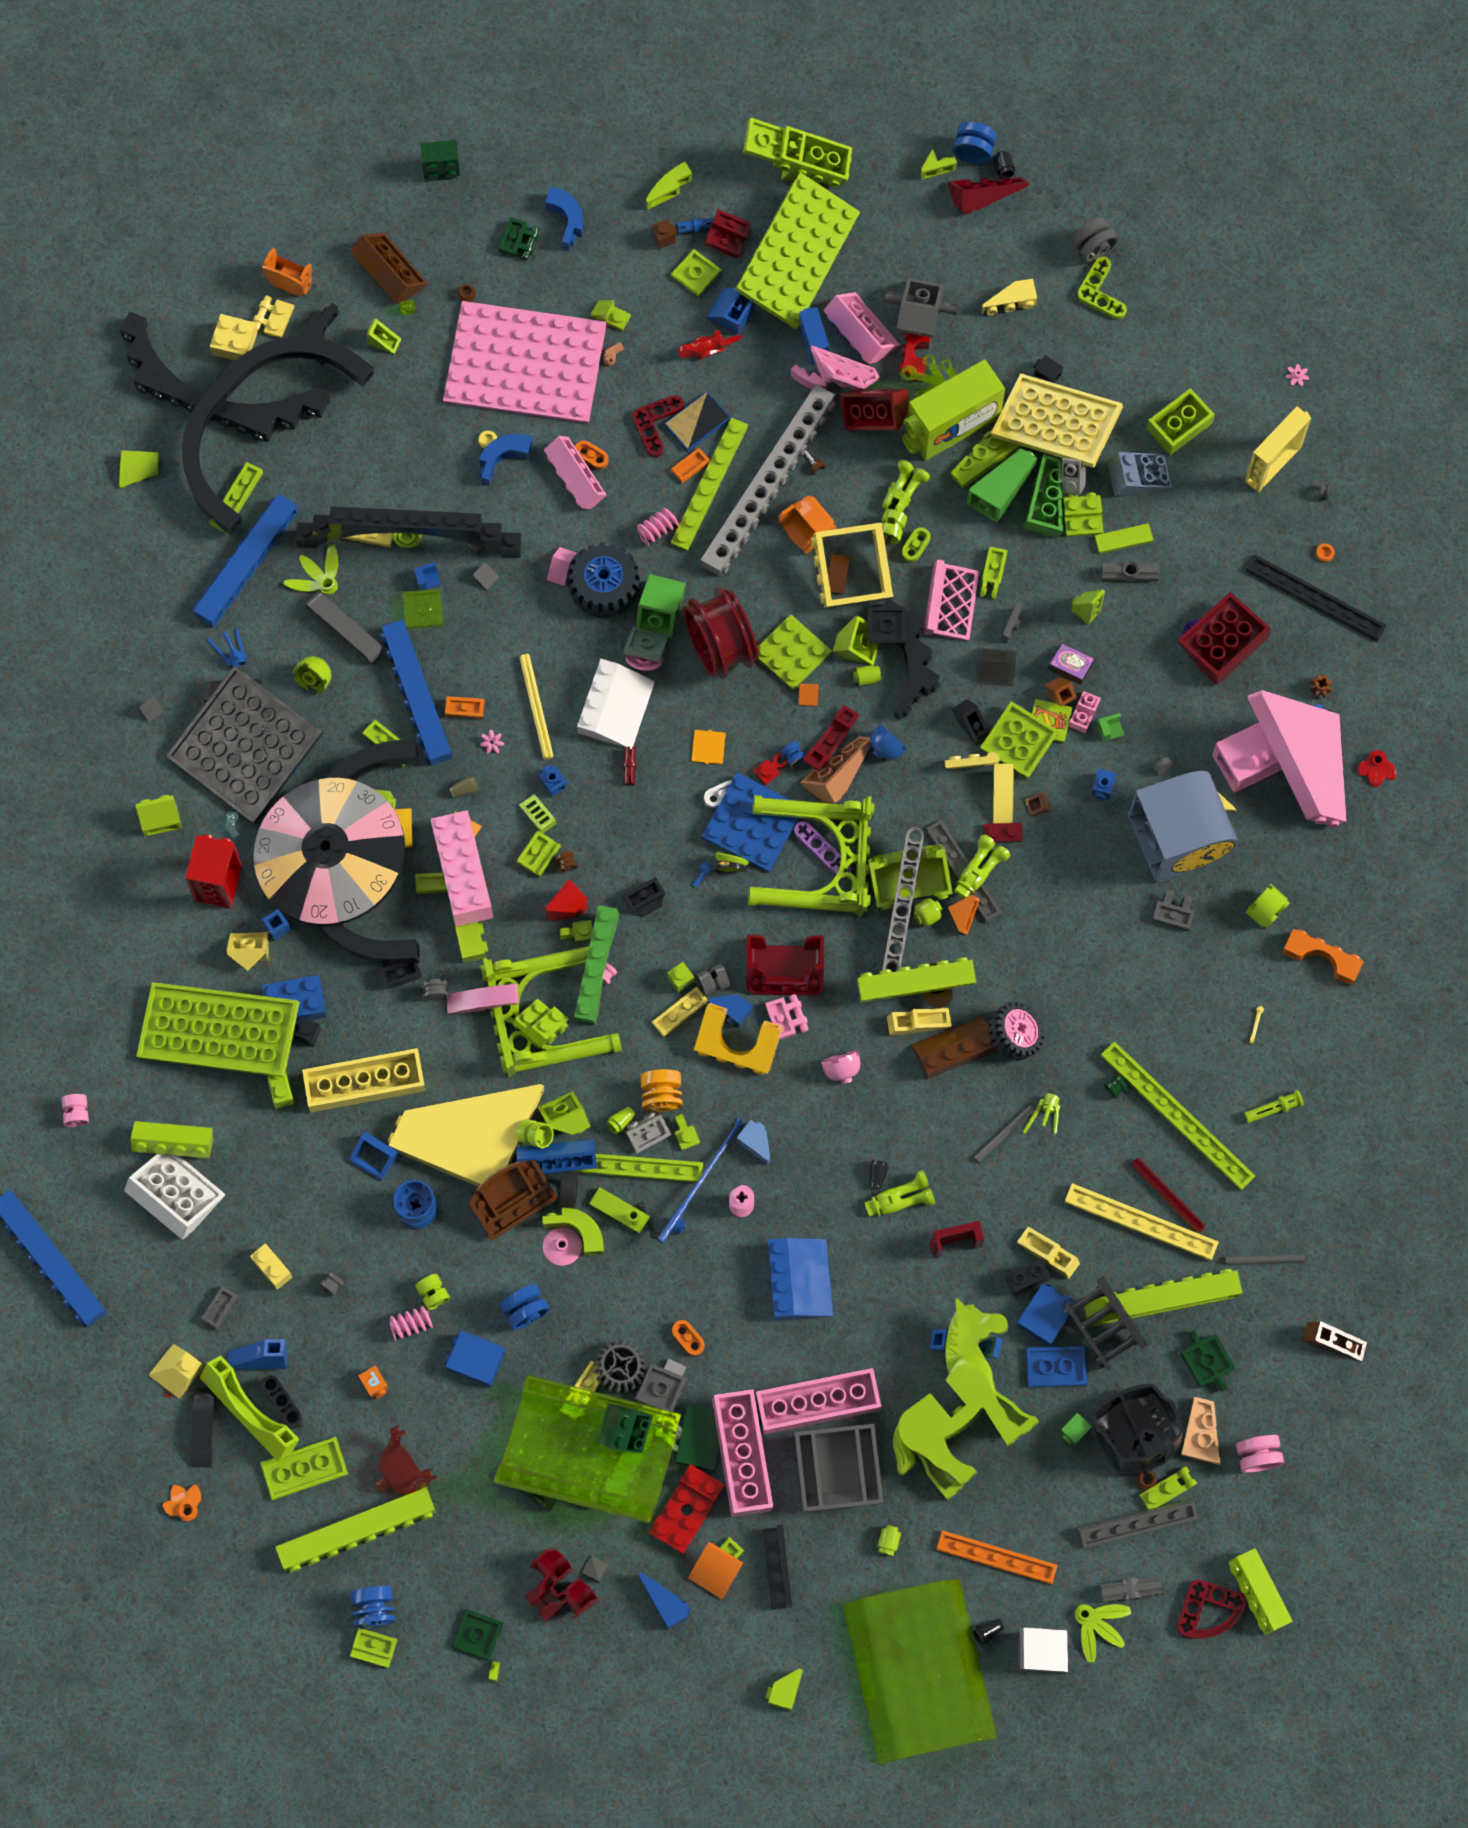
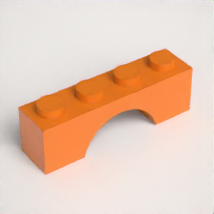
[1282,929,1364,986]

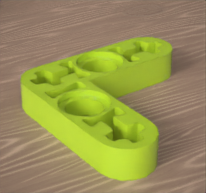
[1077,257,1127,320]

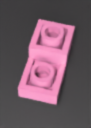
[791,365,827,390]
[1068,691,1101,733]

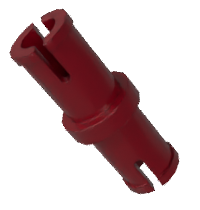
[622,746,637,785]

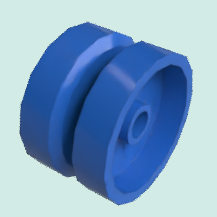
[952,122,997,164]
[499,1284,550,1330]

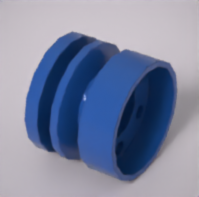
[393,1180,438,1229]
[350,1586,396,1629]

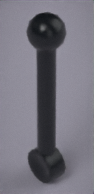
[637,1203,660,1239]

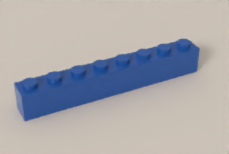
[193,494,298,628]
[380,619,452,766]
[0,1189,107,1327]

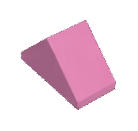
[547,547,577,586]

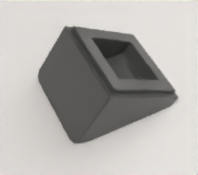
[472,562,499,590]
[139,696,164,722]

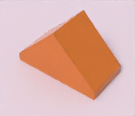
[948,895,980,935]

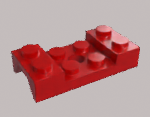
[649,1464,725,1555]

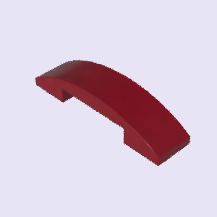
[803,705,860,771]

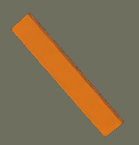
[936,1530,1057,1585]

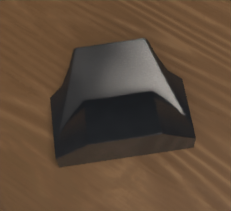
[622,877,665,917]
[379,963,422,989]

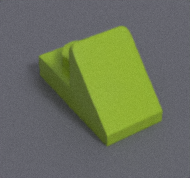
[921,150,957,179]
[590,300,631,331]

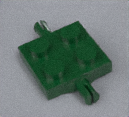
[1181,1329,1235,1392]

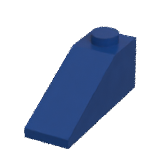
[638,1573,691,1630]

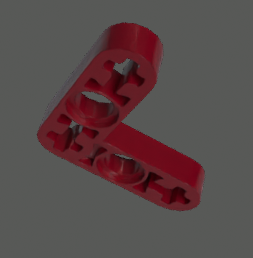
[633,395,683,458]

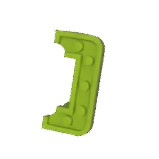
[868,844,953,910]

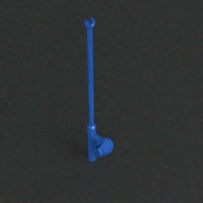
[657,1118,744,1244]

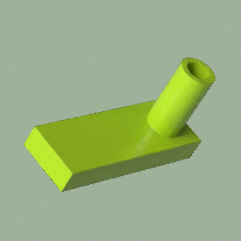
[589,1187,650,1234]

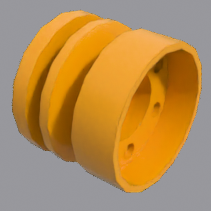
[640,1069,683,1112]

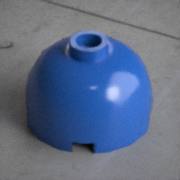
[870,724,908,760]

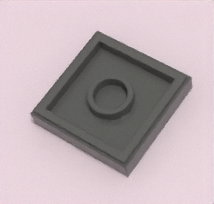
[635,1363,687,1416]

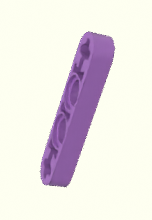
[794,821,851,879]

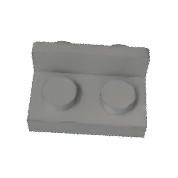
[623,1111,671,1153]

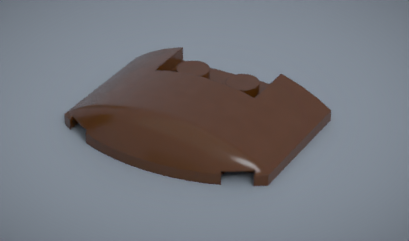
[468,1160,558,1241]

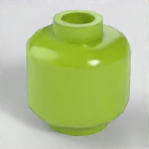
[913,898,942,927]

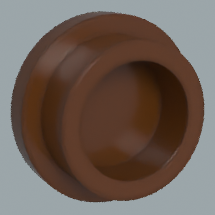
[457,284,476,302]

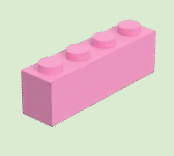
[544,436,606,509]

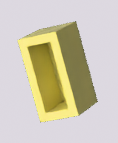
[250,1243,292,1290]

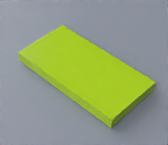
[260,1437,348,1501]

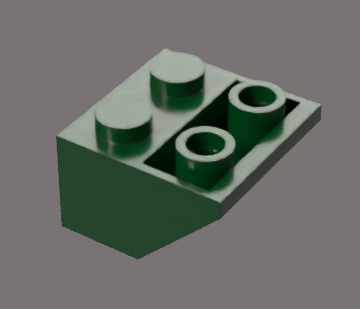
[597,1403,653,1453]

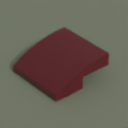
[704,209,751,258]

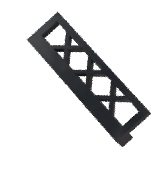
[763,1524,792,1610]

